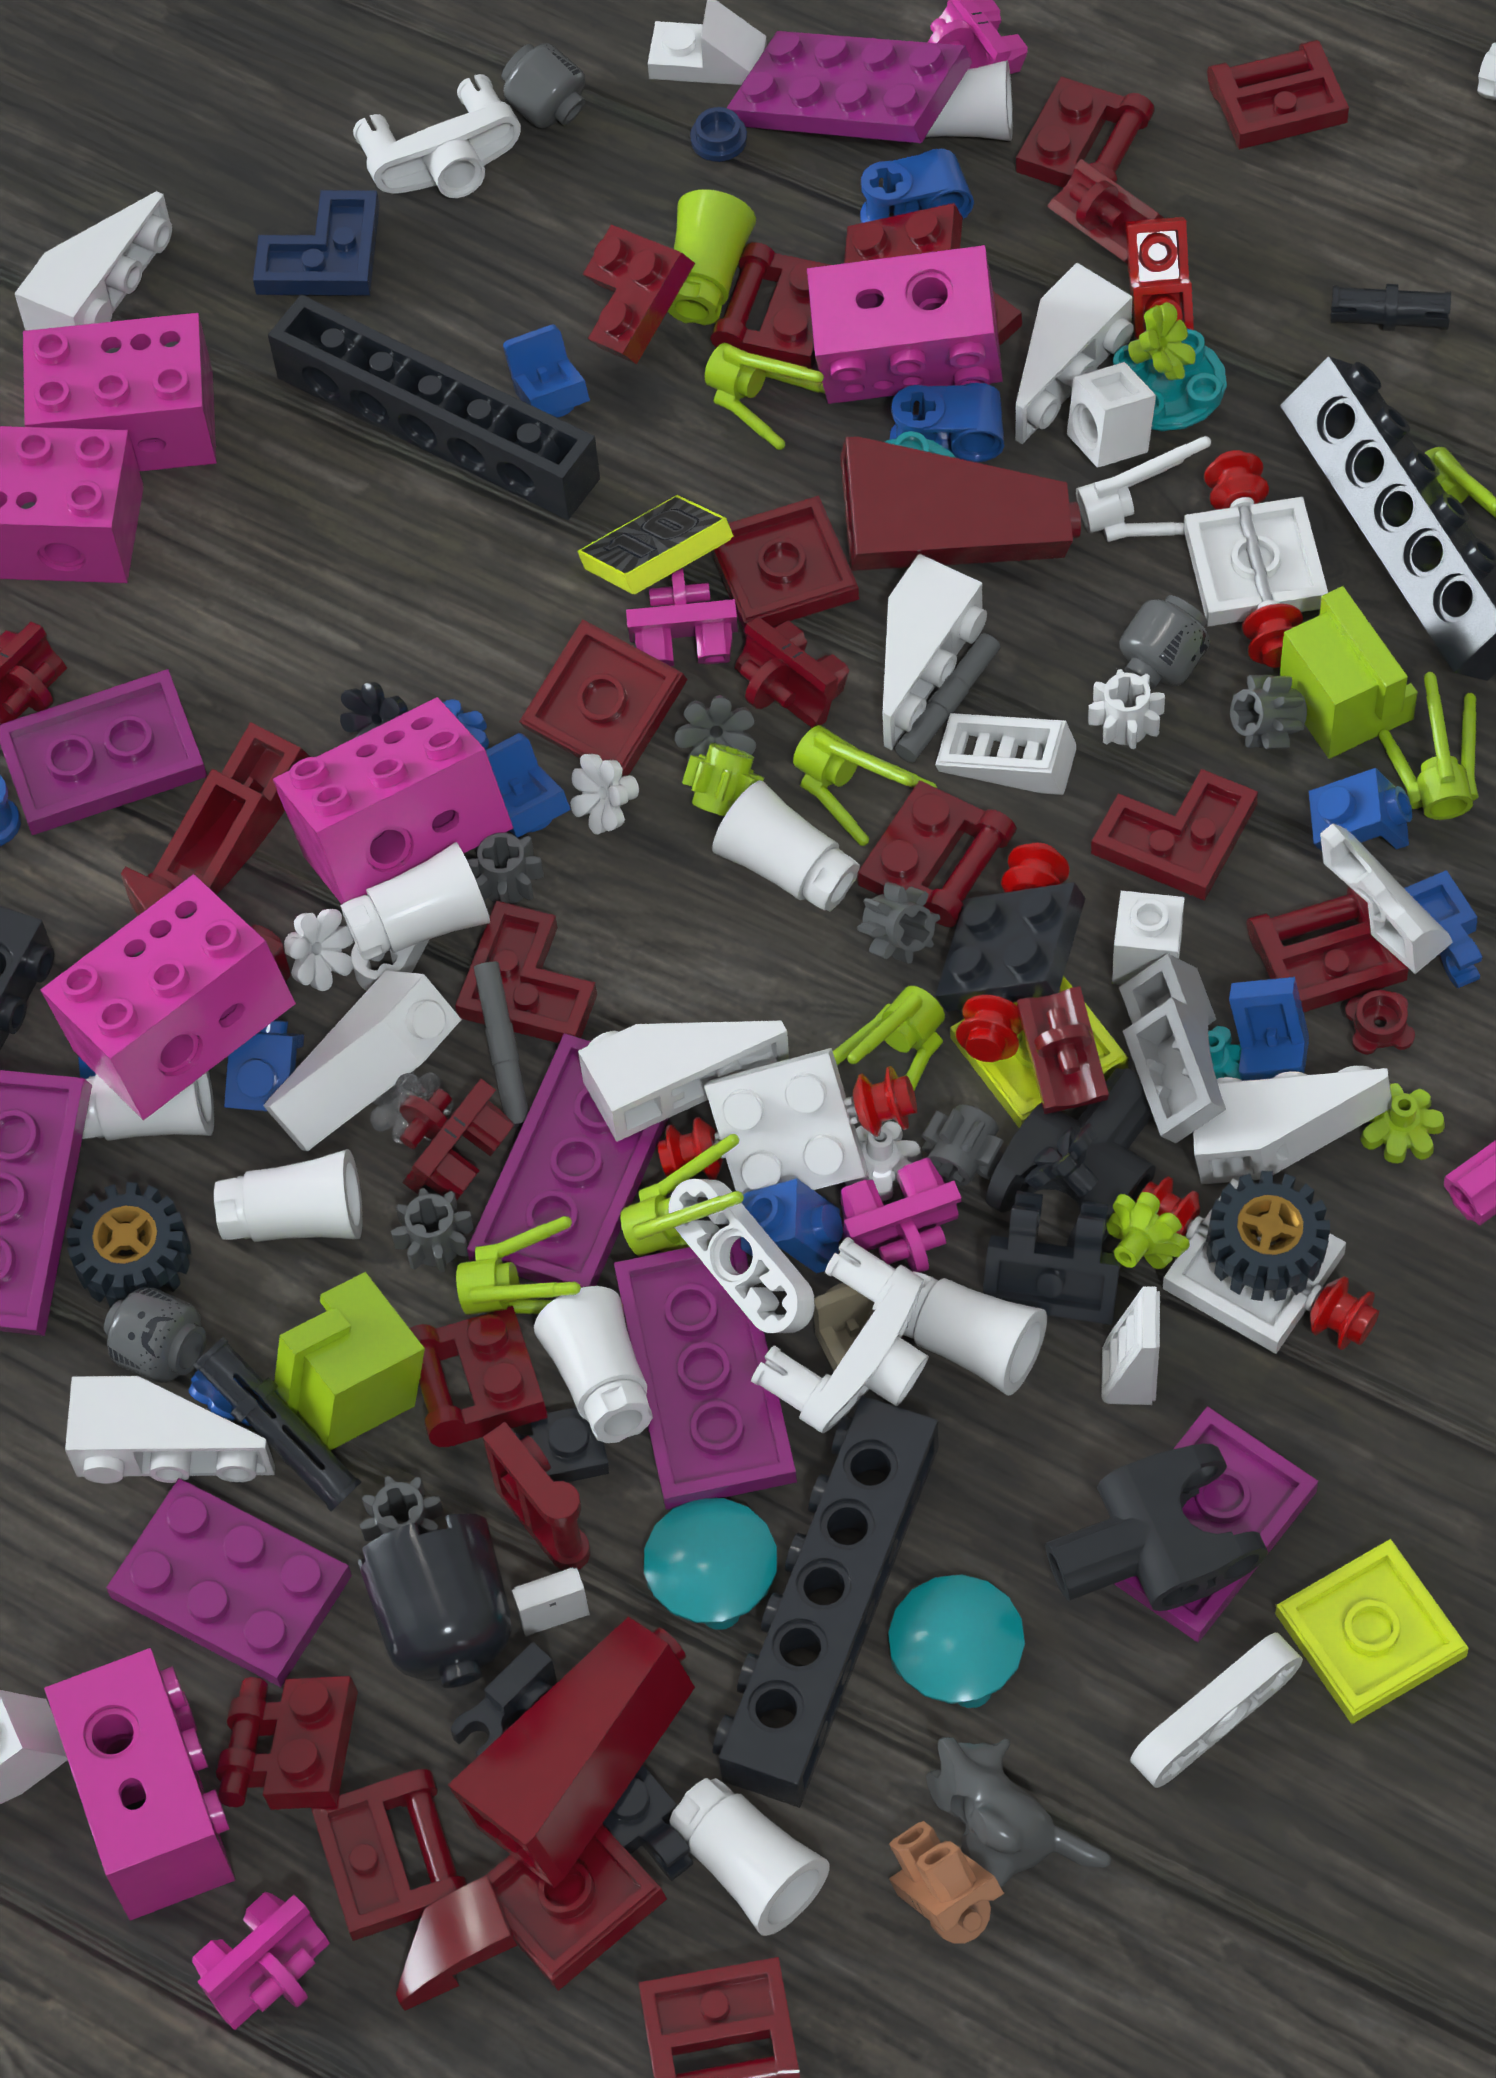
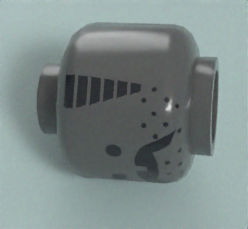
[501,43,586,128]
[1119,595,1210,689]
[104,1287,206,1383]

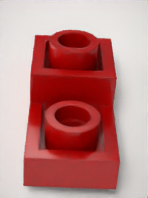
[1126,217,1194,340]

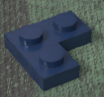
[253,190,380,295]

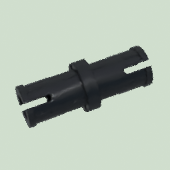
[1330,283,1451,331]

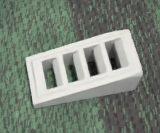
[935,713,1076,795]
[1101,1287,1160,1405]

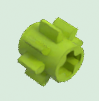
[682,743,764,816]

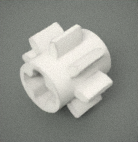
[1088,669,1165,749]

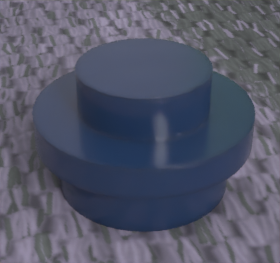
[690,107,747,162]

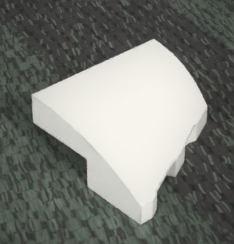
[1320,824,1453,974]

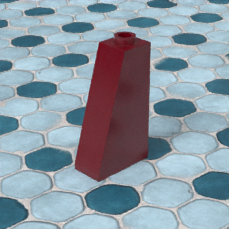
[840,436,1081,571]
[448,1616,695,1888]

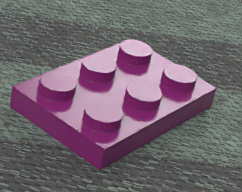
[0,669,207,836]
[1114,1406,1318,1643]
[106,1478,352,1688]

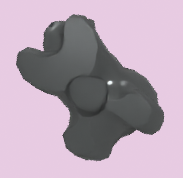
[926,1737,1112,1887]

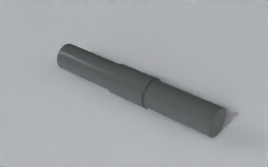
[895,633,1001,763]
[474,961,529,1128]

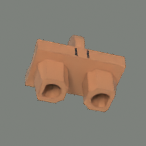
[889,1821,1004,1944]

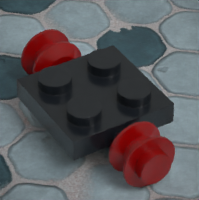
[935,842,1086,1062]

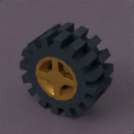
[1206,1171,1331,1301]
[66,1182,191,1307]

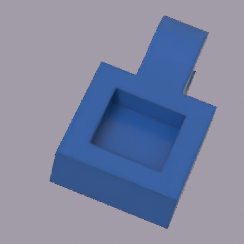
[1404,870,1482,989]

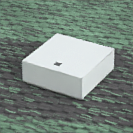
[512,1567,590,1637]

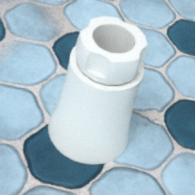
[925,60,1013,141]
[712,781,860,912]
[340,842,490,961]
[82,1071,214,1141]
[214,1149,363,1242]
[903,1271,1047,1396]
[534,1286,653,1443]
[670,1778,829,1936]

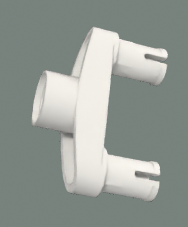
[353,74,521,198]
[751,1237,929,1433]

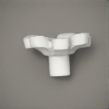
[570,754,639,835]
[284,909,353,991]
[845,1121,922,1201]

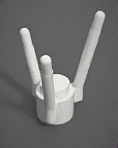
[1076,436,1211,542]

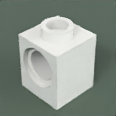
[1067,362,1156,468]
[1112,891,1184,985]

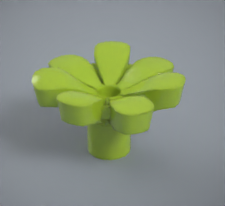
[1128,302,1196,380]
[1360,1083,1445,1164]
[1106,1192,1190,1269]

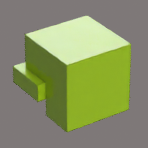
[1280,586,1418,759]
[274,1272,425,1451]

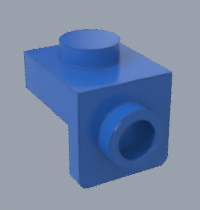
[503,324,590,418]
[485,733,571,838]
[1309,768,1412,851]
[1229,977,1309,1081]
[224,1020,304,1111]
[741,1179,843,1273]

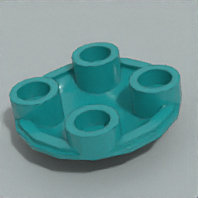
[1113,329,1227,431]
[644,1498,778,1630]
[888,1574,1025,1708]

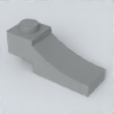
[1119,953,1226,1143]

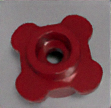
[1345,990,1415,1055]

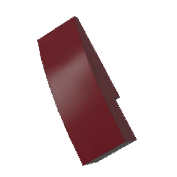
[153,722,311,895]

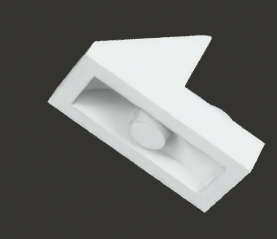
[648,0,767,85]

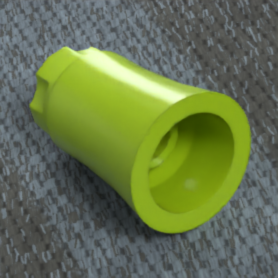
[667,190,756,325]

